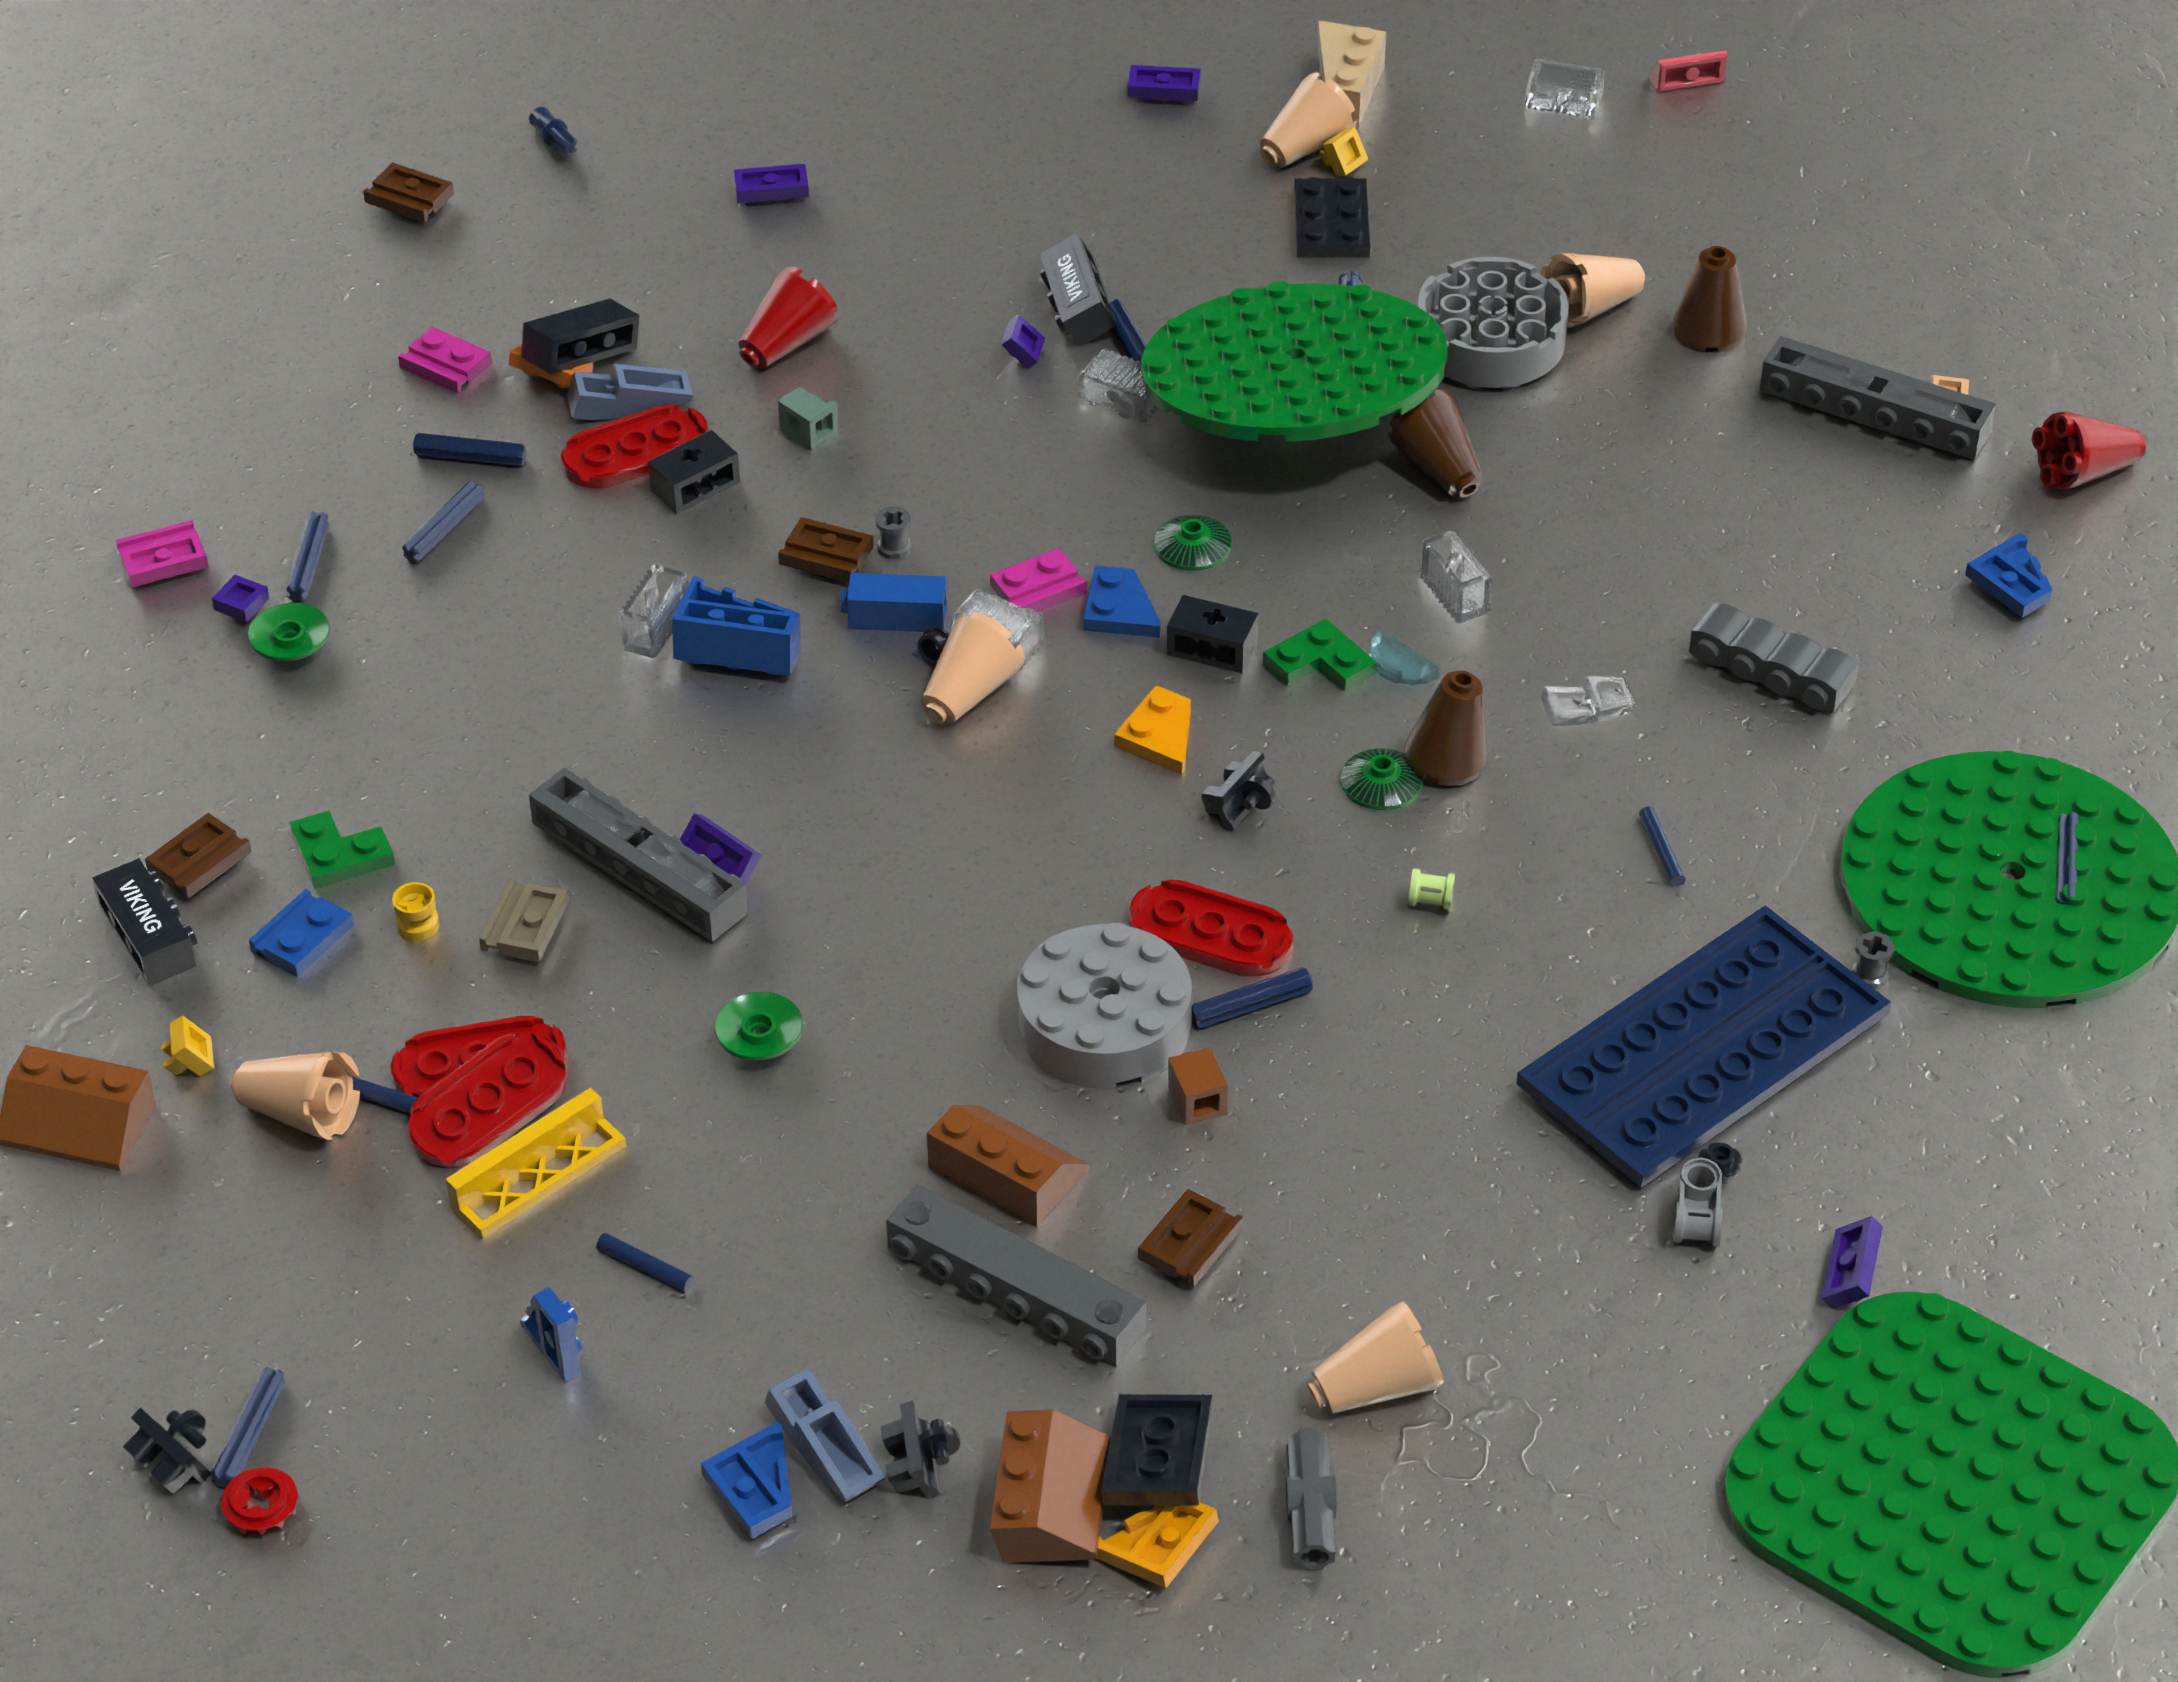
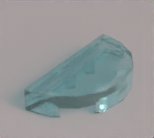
[1370,629,1440,686]

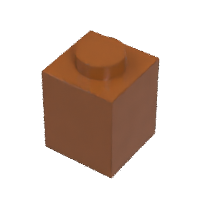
[1168,1047,1228,1125]

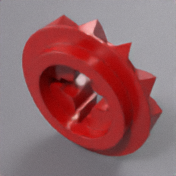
[221,1467,299,1536]

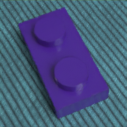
[1127,65,1201,102]
[734,164,809,203]
[680,813,762,887]
[1822,1216,1883,1309]

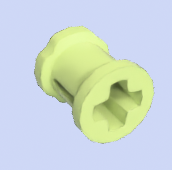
[1408,868,1455,911]

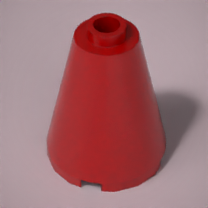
[738,266,839,368]

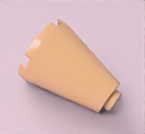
[1260,73,1358,168]
[1541,253,1645,327]
[921,612,1026,724]
[231,1051,360,1140]
[1307,1301,1444,1414]

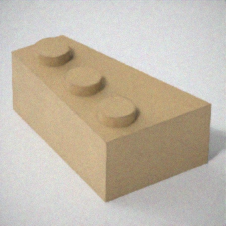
[1317,20,1386,127]

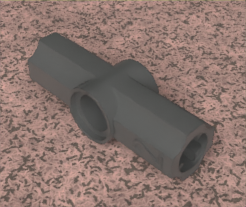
[1286,1428,1336,1570]

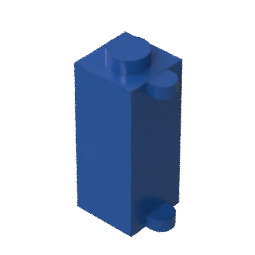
[841,573,948,632]

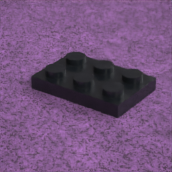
[1294,177,1370,258]
[1101,1394,1214,1506]

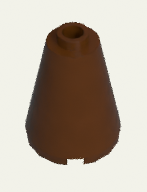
[1672,246,1747,353]
[1388,389,1483,498]
[1404,671,1486,786]

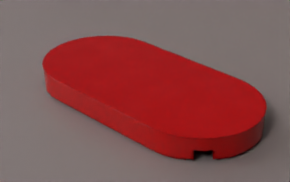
[561,404,708,488]
[1129,880,1294,977]
[391,1016,567,1098]
[408,1032,567,1168]

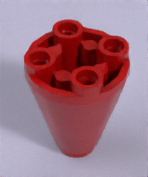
[2032,411,2146,489]

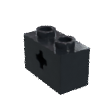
[647,430,740,514]
[1167,595,1259,674]

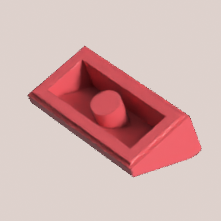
[1650,51,1727,92]

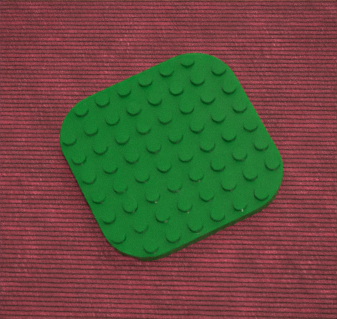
[1724,1292,2178,1678]

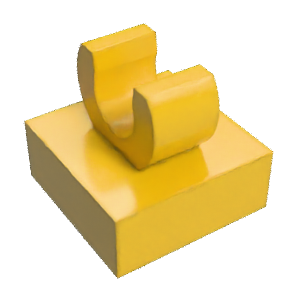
[1319,127,1368,177]
[161,1015,214,1077]

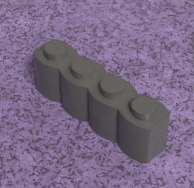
[1689,603,1859,713]

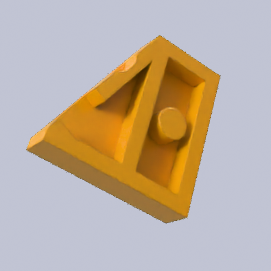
[1114,685,1191,774]
[1097,1502,1219,1588]

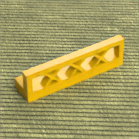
[445,1087,627,1239]

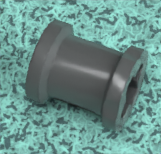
[875,507,911,559]
[1851,931,1894,989]

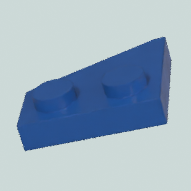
[1965,532,2053,618]
[1083,565,1160,638]
[520,1287,583,1383]
[700,1421,792,1539]

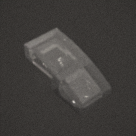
[1541,676,1636,726]

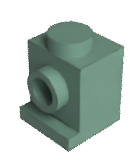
[778,387,839,450]

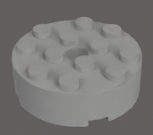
[1417,257,1569,389]
[1017,922,1192,1089]

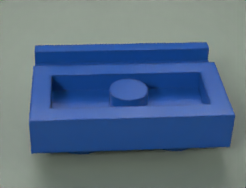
[249,889,354,977]

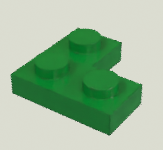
[1263,618,1377,691]
[289,810,395,889]

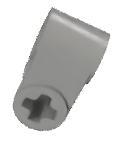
[1673,1158,1723,1246]

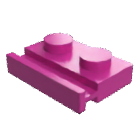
[398,327,492,393]
[116,520,209,587]
[990,548,1087,620]

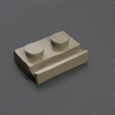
[479,879,569,962]

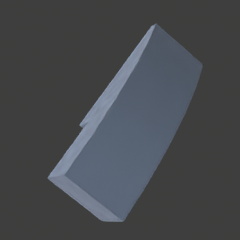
[567,363,693,420]
[765,1367,886,1502]

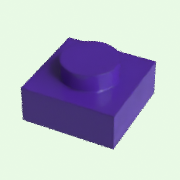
[1001,314,1045,368]
[212,574,269,622]

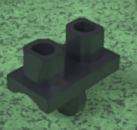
[1201,751,1276,830]
[880,1400,961,1498]
[123,1407,210,1494]

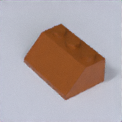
[0,1045,157,1171]
[927,1105,1090,1227]
[990,1409,1111,1563]

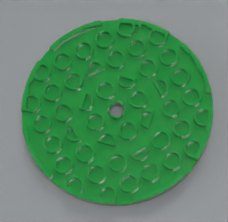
[1141,281,1448,441]
[1840,751,2178,1008]

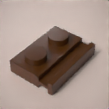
[363,162,454,223]
[778,517,874,583]
[145,813,251,899]
[1138,1189,1243,1288]

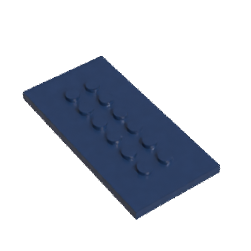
[1516,905,1891,1188]

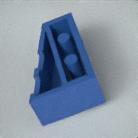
[672,576,801,675]

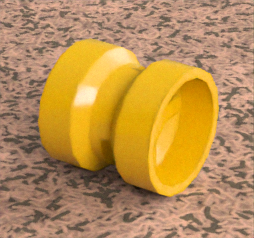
[392,882,440,942]

